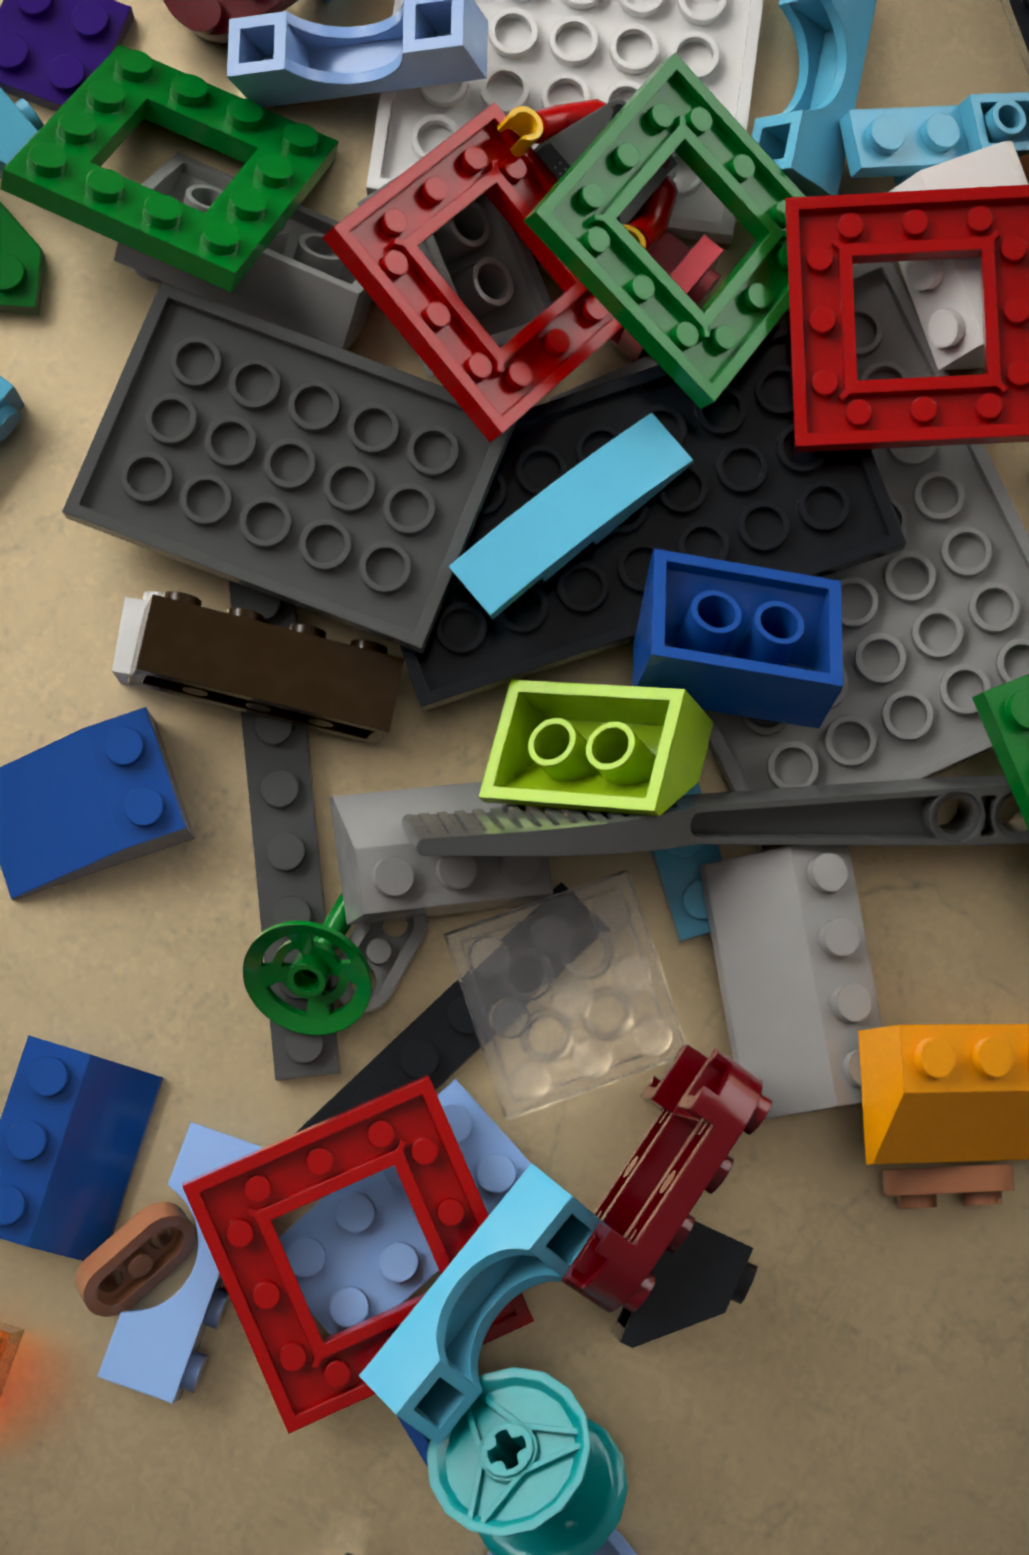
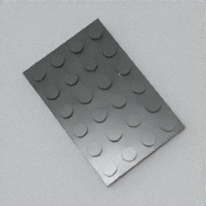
[62,282,517,654]

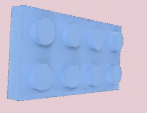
[279,1079,531,1336]

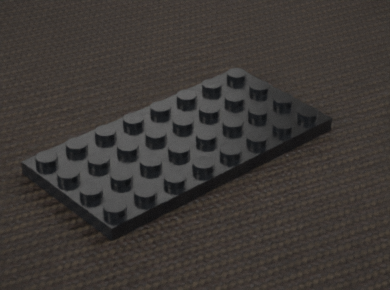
[399,321,906,712]

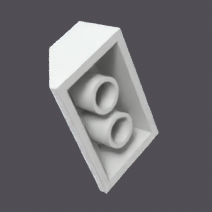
[889,141,1029,371]

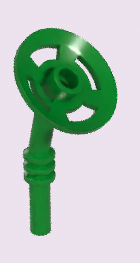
[243,883,373,1035]

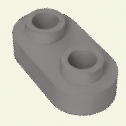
[331,916,427,1014]

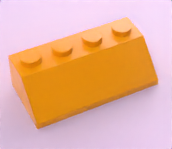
[858,1024,1029,1165]

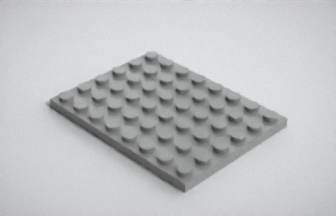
[550,262,1029,852]

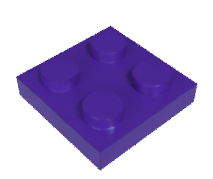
[0,0,134,111]

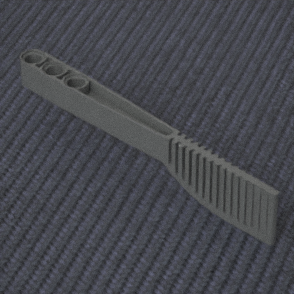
[402,775,1029,856]

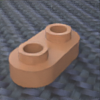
[882,1164,1015,1209]
[75,1202,197,1317]

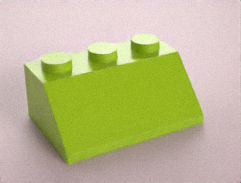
[479,679,714,816]

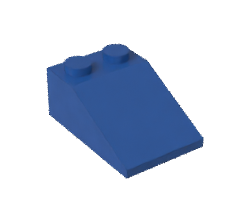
[0,707,195,901]

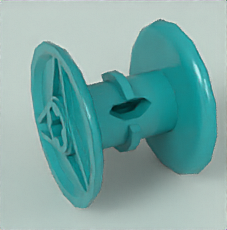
[427,1367,628,1555]

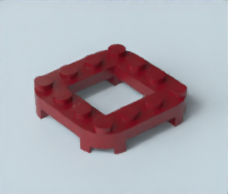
[561,1044,772,1313]

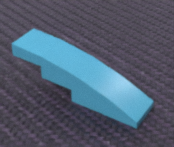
[448,413,694,619]

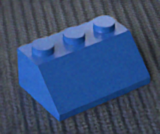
[632,548,843,729]
[0,1035,163,1261]

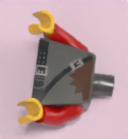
[497,98,678,250]

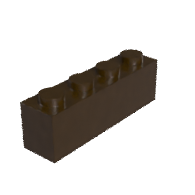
[128,591,404,745]

